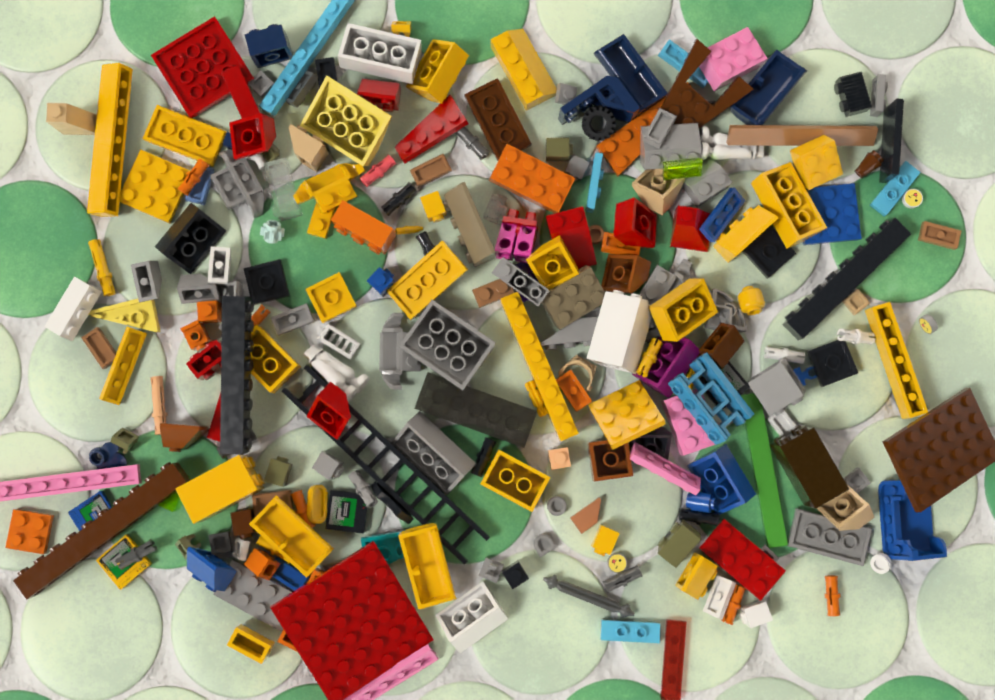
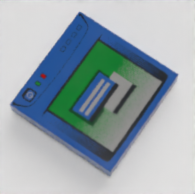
[68,490,113,531]

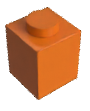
[197,300,222,324]
[244,548,280,580]

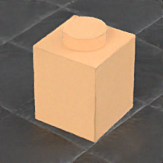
[548,447,571,470]

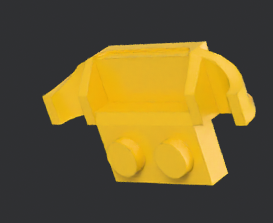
[293,163,365,214]

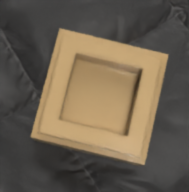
[842,289,870,315]

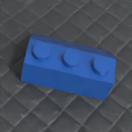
[687,444,756,514]

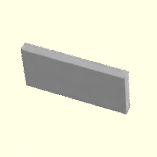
[786,508,872,566]

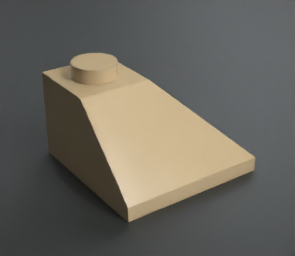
[632,168,685,215]
[816,485,875,531]

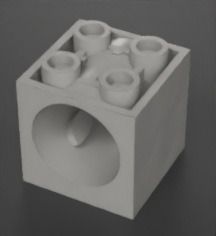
[748,357,806,416]

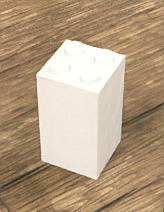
[587,290,652,374]

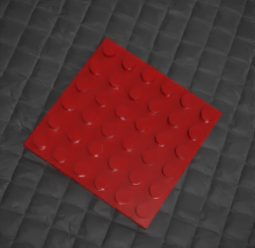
[270,541,434,700]

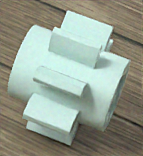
[260,220,285,244]

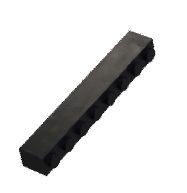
[782,218,911,341]
[220,296,254,455]

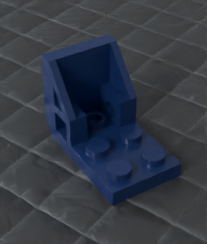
[558,76,640,125]

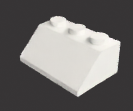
[436,581,508,653]

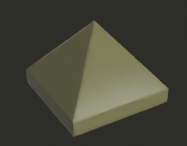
[262,144,280,166]

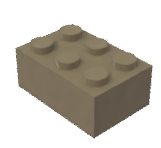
[542,265,605,330]

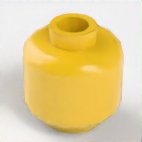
[737,286,765,316]

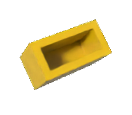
[227,624,275,664]

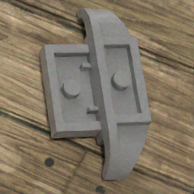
[210,149,264,218]
[639,259,692,328]
[379,313,421,390]

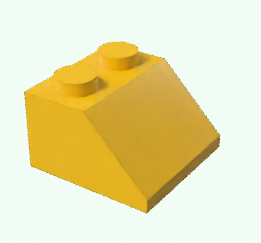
[526,235,579,290]
[675,552,718,600]

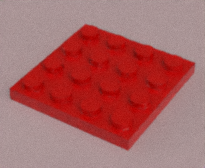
[151,16,254,118]

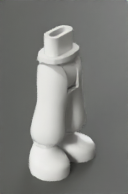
[699,126,764,160]
[303,345,370,402]

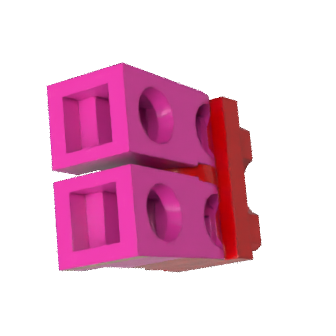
[494,209,538,263]

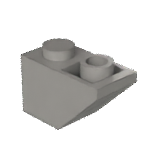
[312,451,345,480]

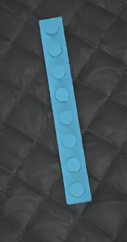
[259,0,355,116]

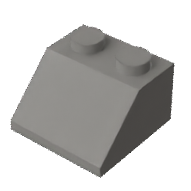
[679,157,733,208]

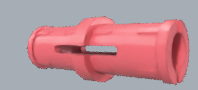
[359,154,396,187]

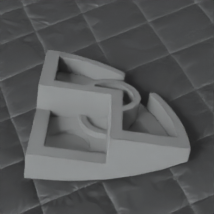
[705,288,746,332]

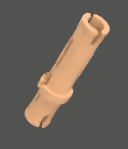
[150,376,168,435]

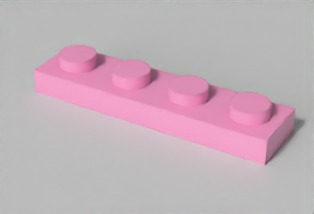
[630,442,701,495]

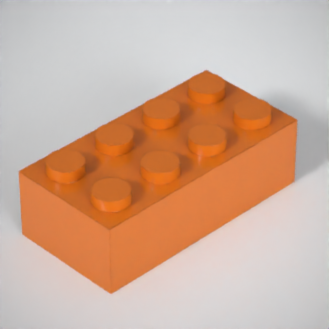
[488,144,575,214]

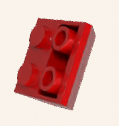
[357,79,401,112]

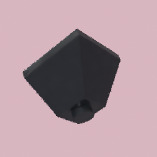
[629,426,672,462]

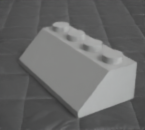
[391,411,476,495]

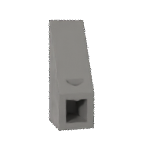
[492,257,550,307]
[541,317,597,350]

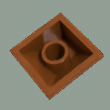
[601,254,651,294]
[160,423,209,452]

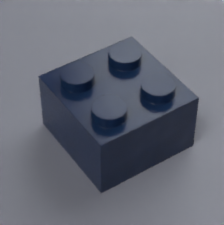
[244,24,293,68]

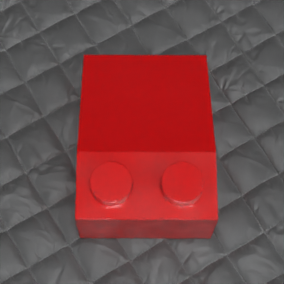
[546,206,597,269]

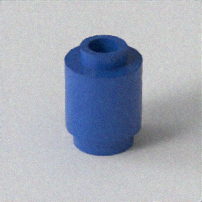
[686,492,716,513]

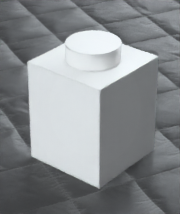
[739,599,773,628]

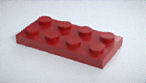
[699,519,786,601]

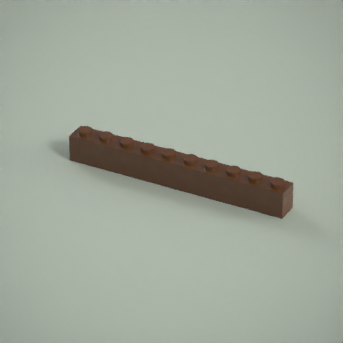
[13,462,191,600]

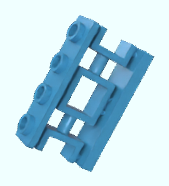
[668,352,754,445]

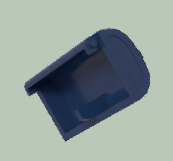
[594,34,668,115]
[730,50,807,125]

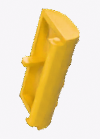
[249,495,334,578]
[398,523,456,610]

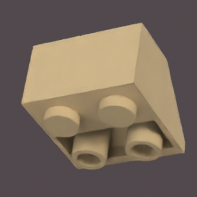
[289,124,329,172]

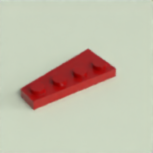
[395,95,469,164]

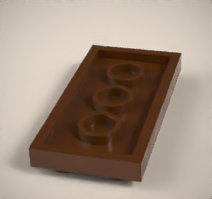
[464,78,532,161]

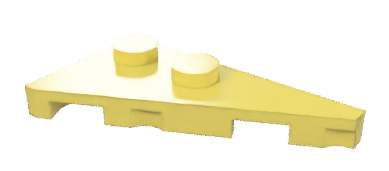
[88,299,161,332]

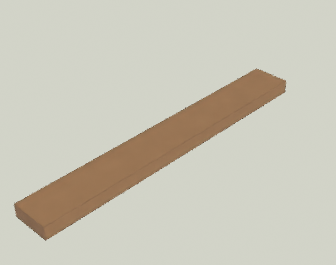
[726,125,878,146]

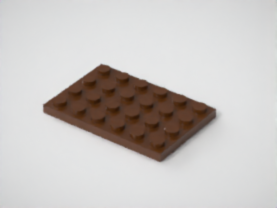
[882,388,995,512]

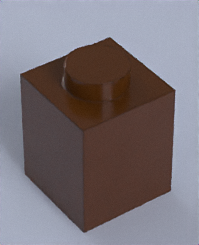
[230,509,256,539]

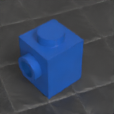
[367,267,395,297]

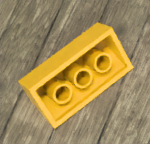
[491,29,557,111]
[751,162,827,249]

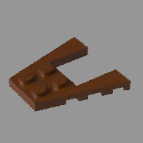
[661,38,753,128]

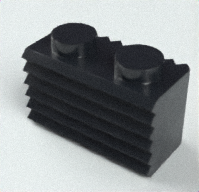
[834,72,872,117]

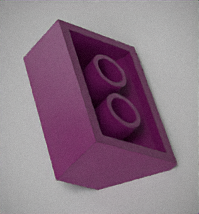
[632,336,700,398]

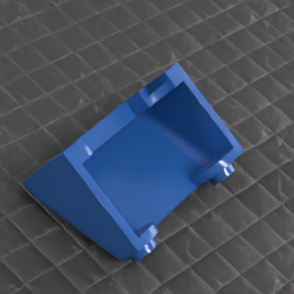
[878,480,947,561]

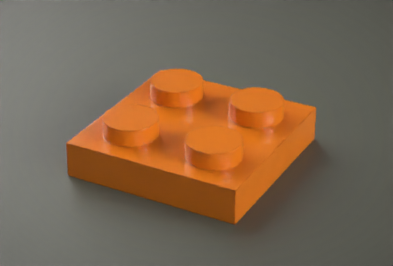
[5,509,54,554]

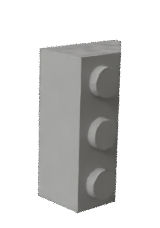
[640,123,702,170]

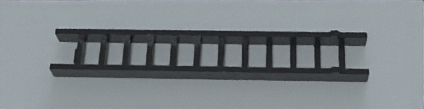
[281,365,490,565]

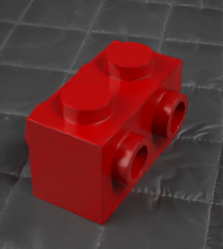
[186,340,222,380]

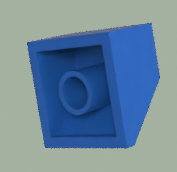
[187,547,237,592]

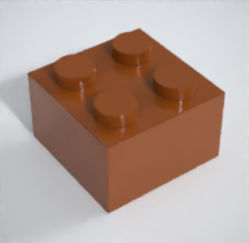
[587,440,633,482]

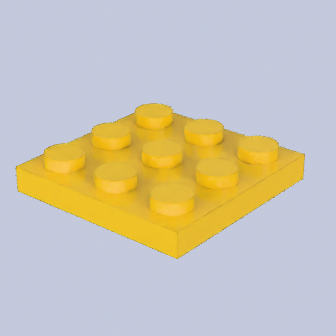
[120,149,190,224]
[588,380,666,449]

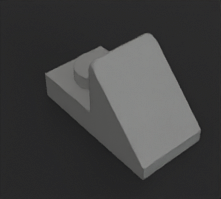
[216,281,243,302]

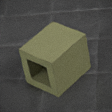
[546,138,573,161]
[264,456,293,487]

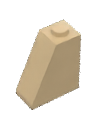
[46,103,97,135]

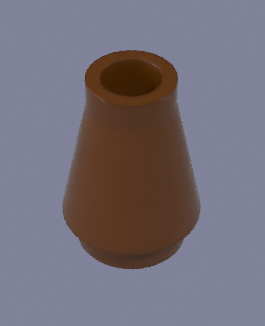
[854,150,884,179]

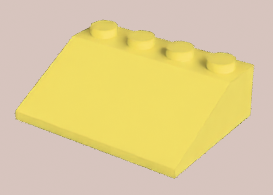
[300,76,392,166]

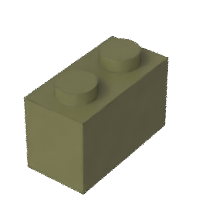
[657,520,701,568]

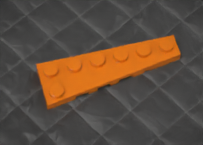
[596,82,691,177]

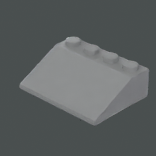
[399,300,496,391]

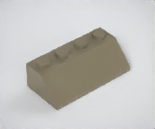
[443,182,495,267]

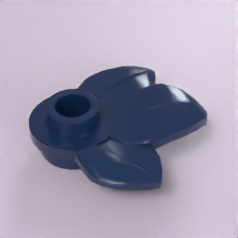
[89,442,128,469]

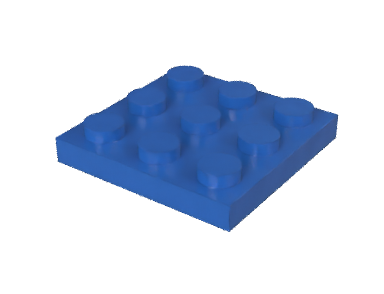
[803,183,862,246]

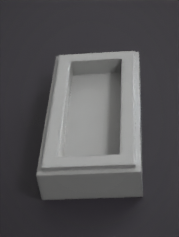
[642,108,677,149]

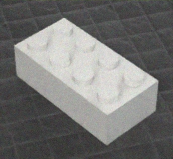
[338,23,422,84]

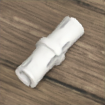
[837,329,876,345]
[764,346,805,364]

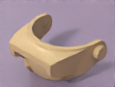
[558,354,597,392]

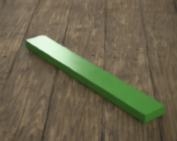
[740,393,788,548]

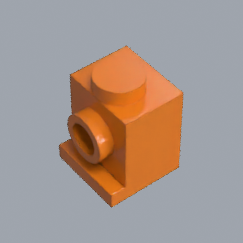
[180,320,211,352]

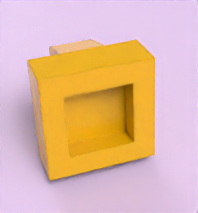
[391,21,412,37]

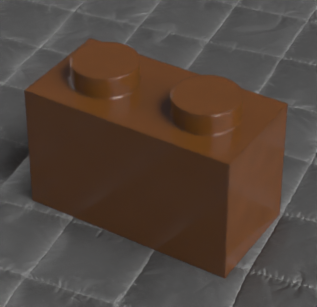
[698,323,744,369]

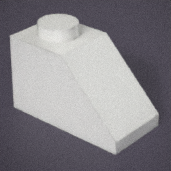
[208,247,231,284]

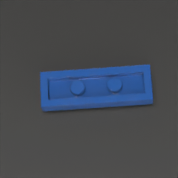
[699,187,745,242]

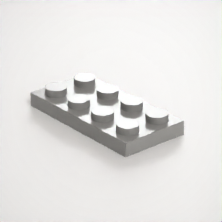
[213,559,294,632]

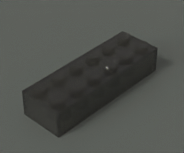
[414,372,537,448]

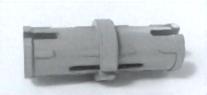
[348,470,378,508]

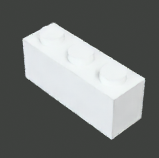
[45,277,102,341]

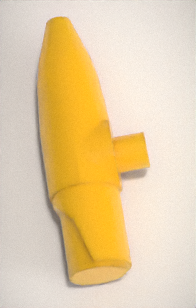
[395,226,423,235]

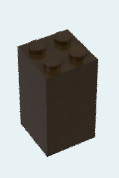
[770,425,849,509]

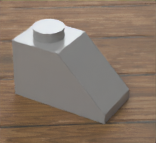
[131,261,162,302]
[177,274,220,304]

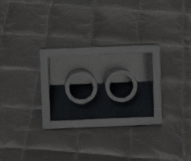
[155,203,227,274]

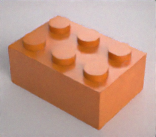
[331,200,396,255]

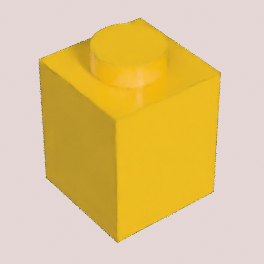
[420,191,447,223]
[591,524,620,556]

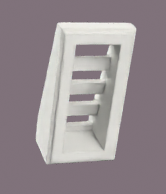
[317,323,360,360]

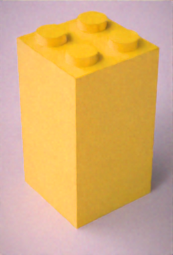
[175,455,265,524]

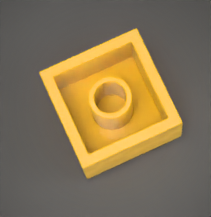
[790,135,843,190]

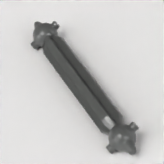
[543,575,635,618]

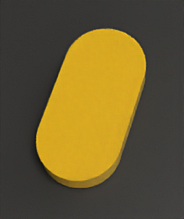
[307,485,328,524]

